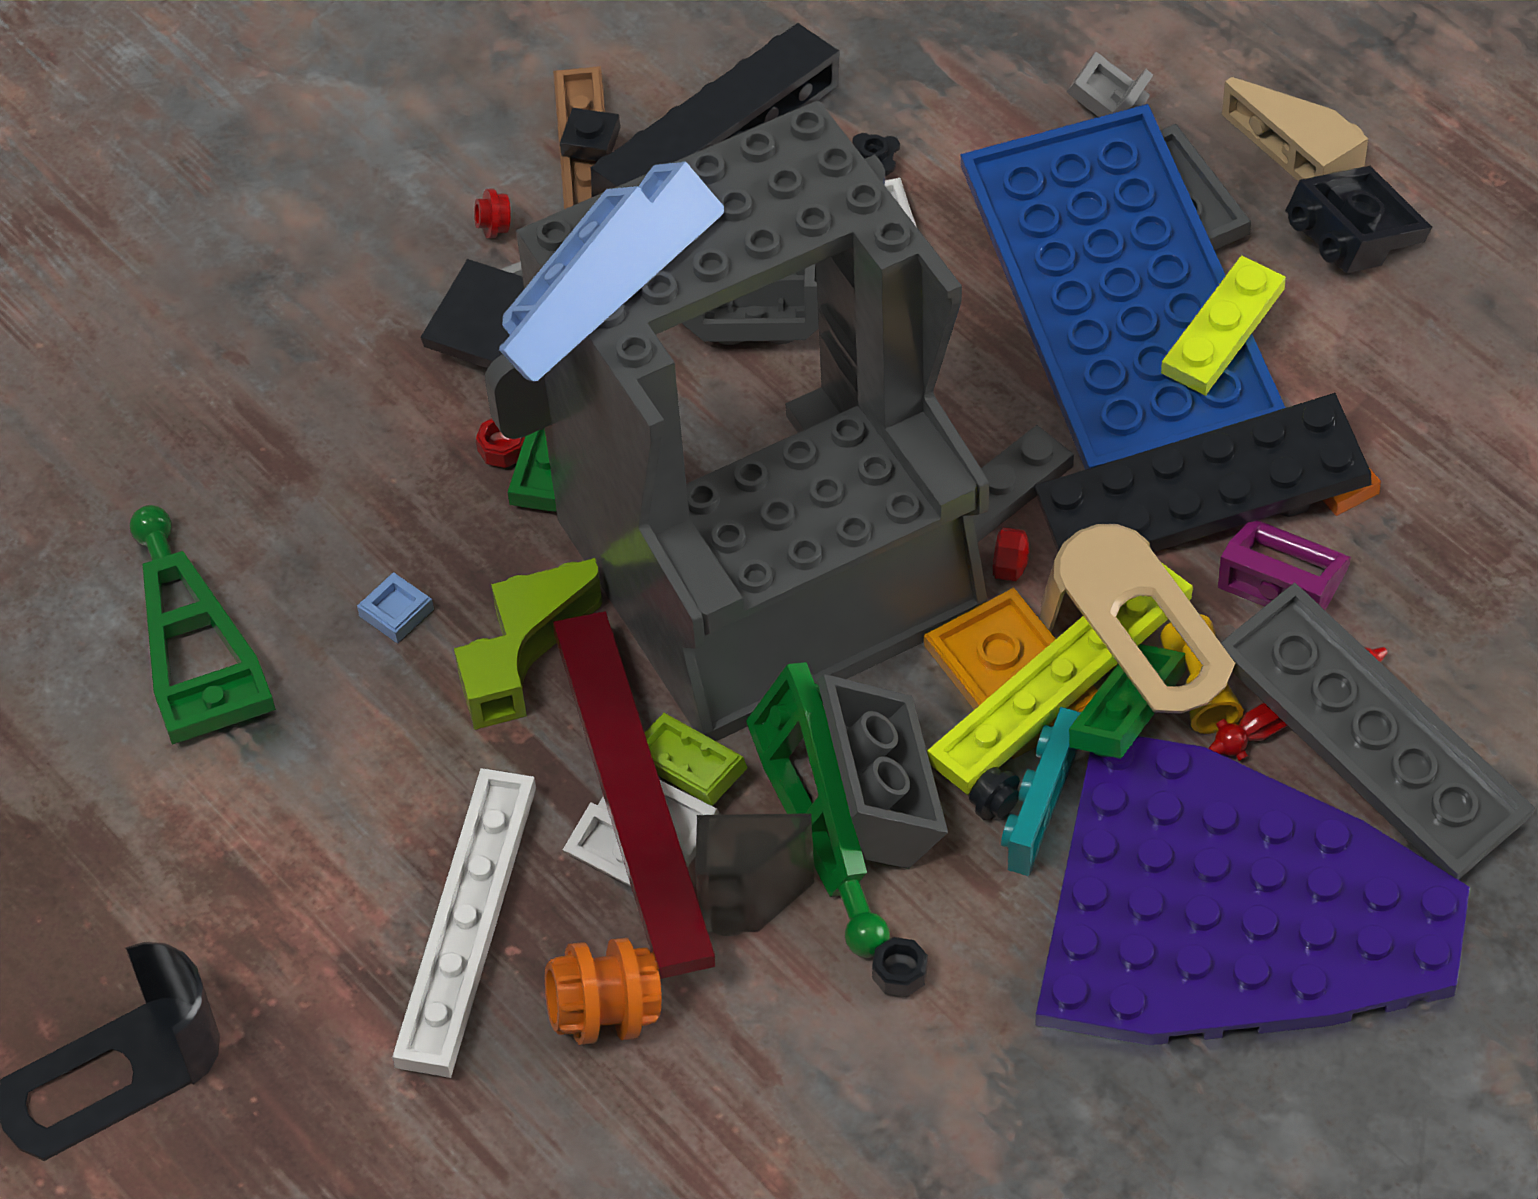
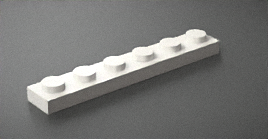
[392,768,536,1078]

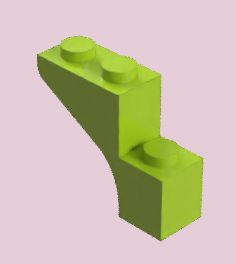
[454,558,602,730]

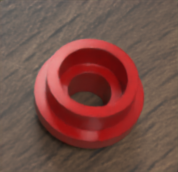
[474,189,511,238]

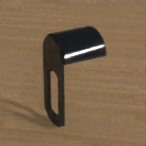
[0,942,220,1161]

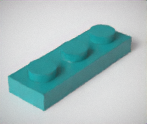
[1001,707,1081,876]

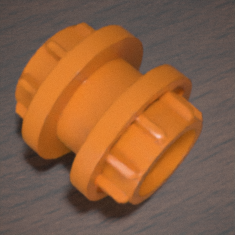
[545,938,662,1045]

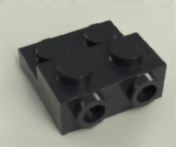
[1285,166,1432,274]

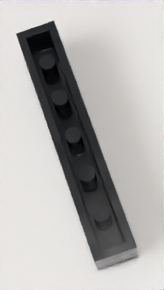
[590,23,840,197]

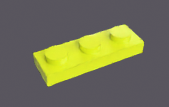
[1161,255,1286,396]

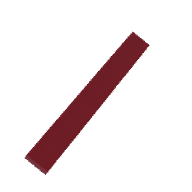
[553,611,715,979]

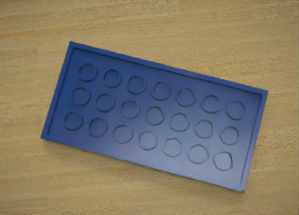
[960,104,1285,470]

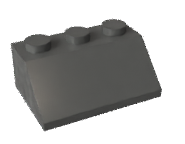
[817,674,948,869]

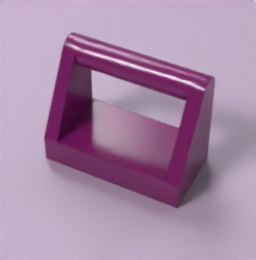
[1218,520,1351,610]

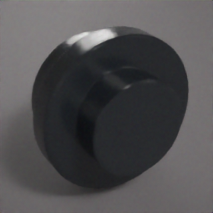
[969,767,1020,820]

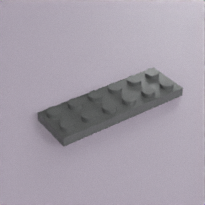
[1220,582,1535,880]

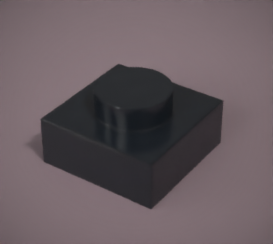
[560,108,621,161]

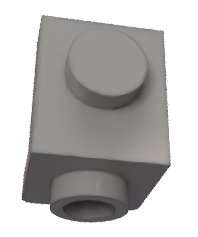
[1067,52,1154,117]

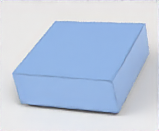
[357,572,434,644]

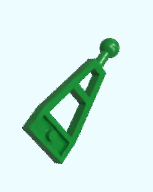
[130,505,276,745]
[746,662,890,958]

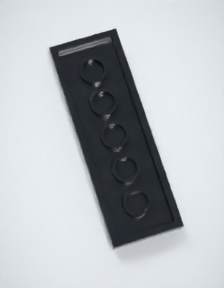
[1035,393,1372,552]

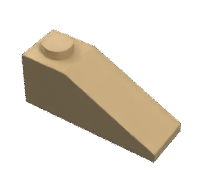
[1222,77,1368,181]

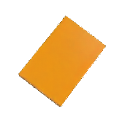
[924,587,1098,759]

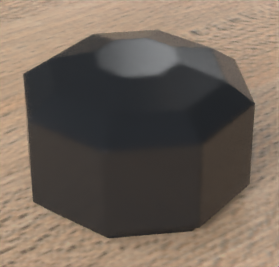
[872,937,928,997]

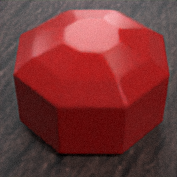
[476,418,525,468]
[993,527,1029,581]

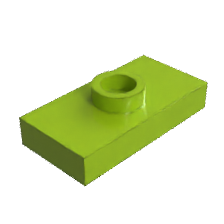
[644,713,747,806]

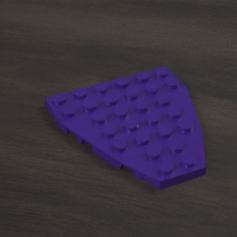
[1035,736,1470,1046]

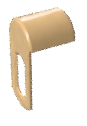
[1040,524,1235,713]

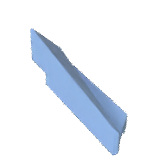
[499,162,724,382]

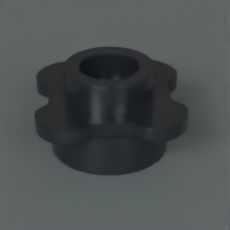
[852,133,900,177]

